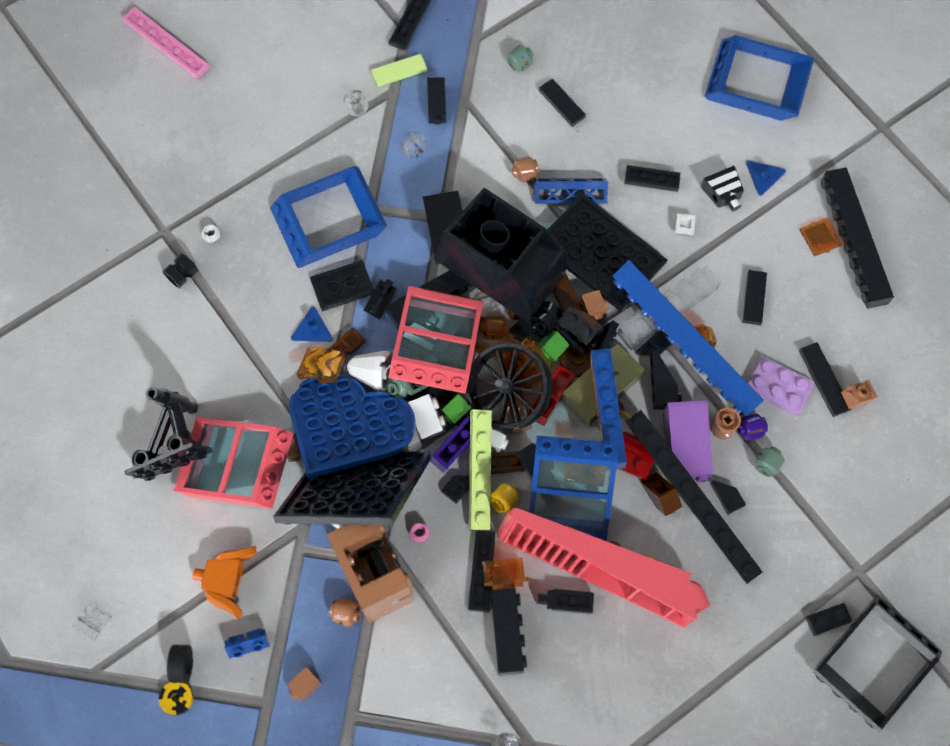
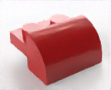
[618,431,654,481]

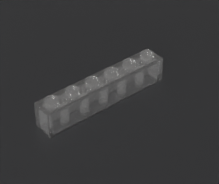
[617,265,721,351]

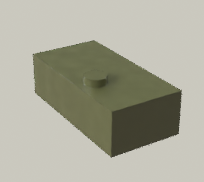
[561,343,645,427]

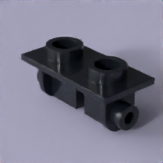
[363,279,396,319]

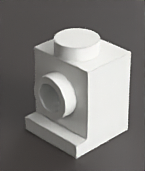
[491,428,510,453]

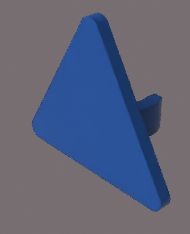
[747,161,786,196]
[291,307,333,342]

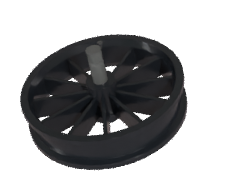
[466,343,553,430]

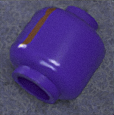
[737,414,768,441]

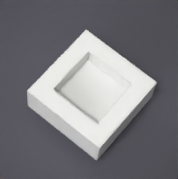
[675,214,695,235]

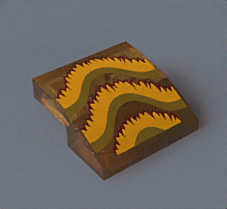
[297,348,347,384]

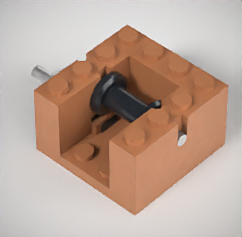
[327,524,414,624]

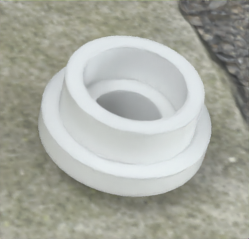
[202,224,220,243]

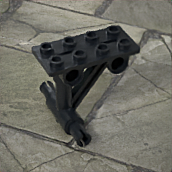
[124,387,213,481]

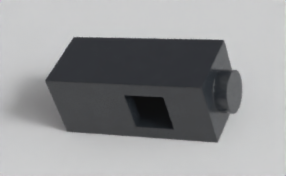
[427,77,446,125]

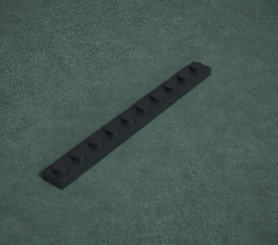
[625,410,763,584]

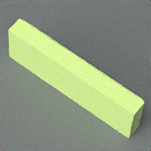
[372,54,427,87]

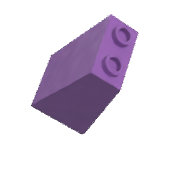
[662,400,713,483]

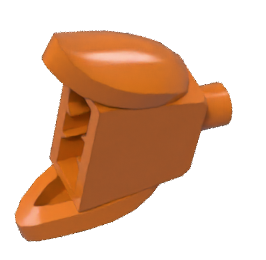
[192,545,257,620]

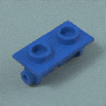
[224,628,270,659]

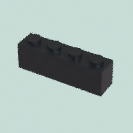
[491,588,527,676]

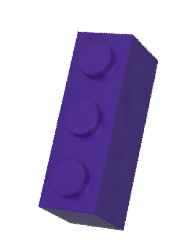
[430,414,470,473]

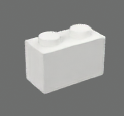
[408,394,447,440]

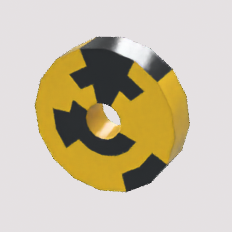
[159,682,194,716]

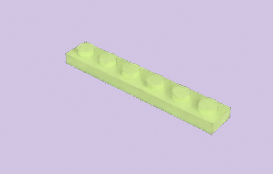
[469,410,492,530]

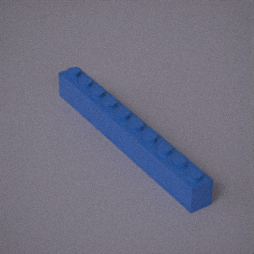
[613,260,764,416]

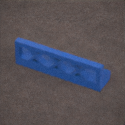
[534,178,608,204]

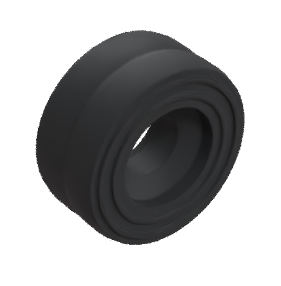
[167,644,193,683]

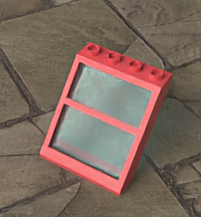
[388,286,483,393]
[173,417,294,509]

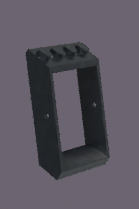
[813,595,942,732]

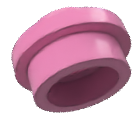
[409,522,429,543]

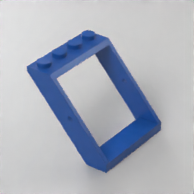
[704,35,814,121]
[270,166,387,268]

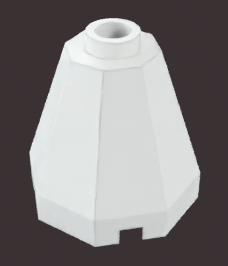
[347,351,393,392]

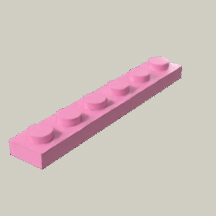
[122,7,210,80]

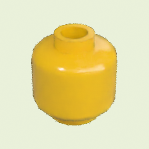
[490,483,520,513]

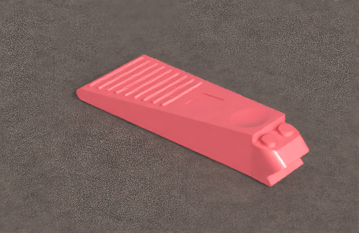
[497,508,711,628]

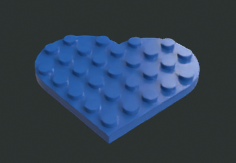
[289,373,416,479]

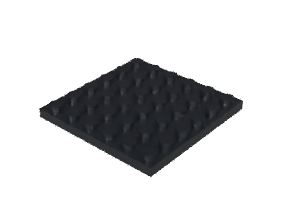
[273,451,431,526]

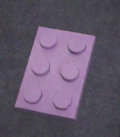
[748,356,814,416]

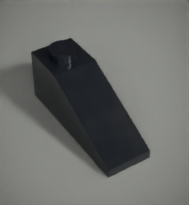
[650,349,682,410]

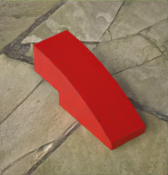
[529,365,575,426]

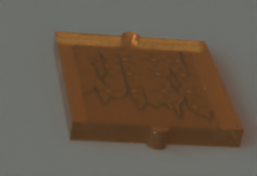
[800,218,842,257]

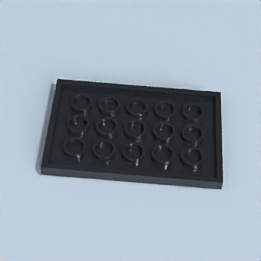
[548,194,668,313]

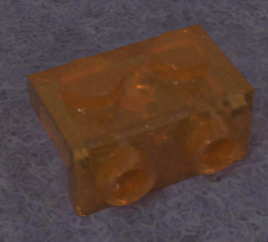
[482,557,529,590]

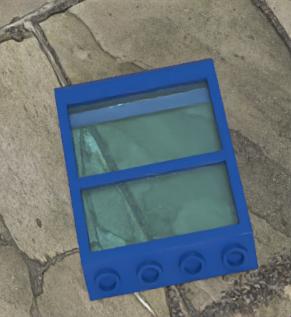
[529,435,618,541]

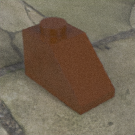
[640,472,682,516]

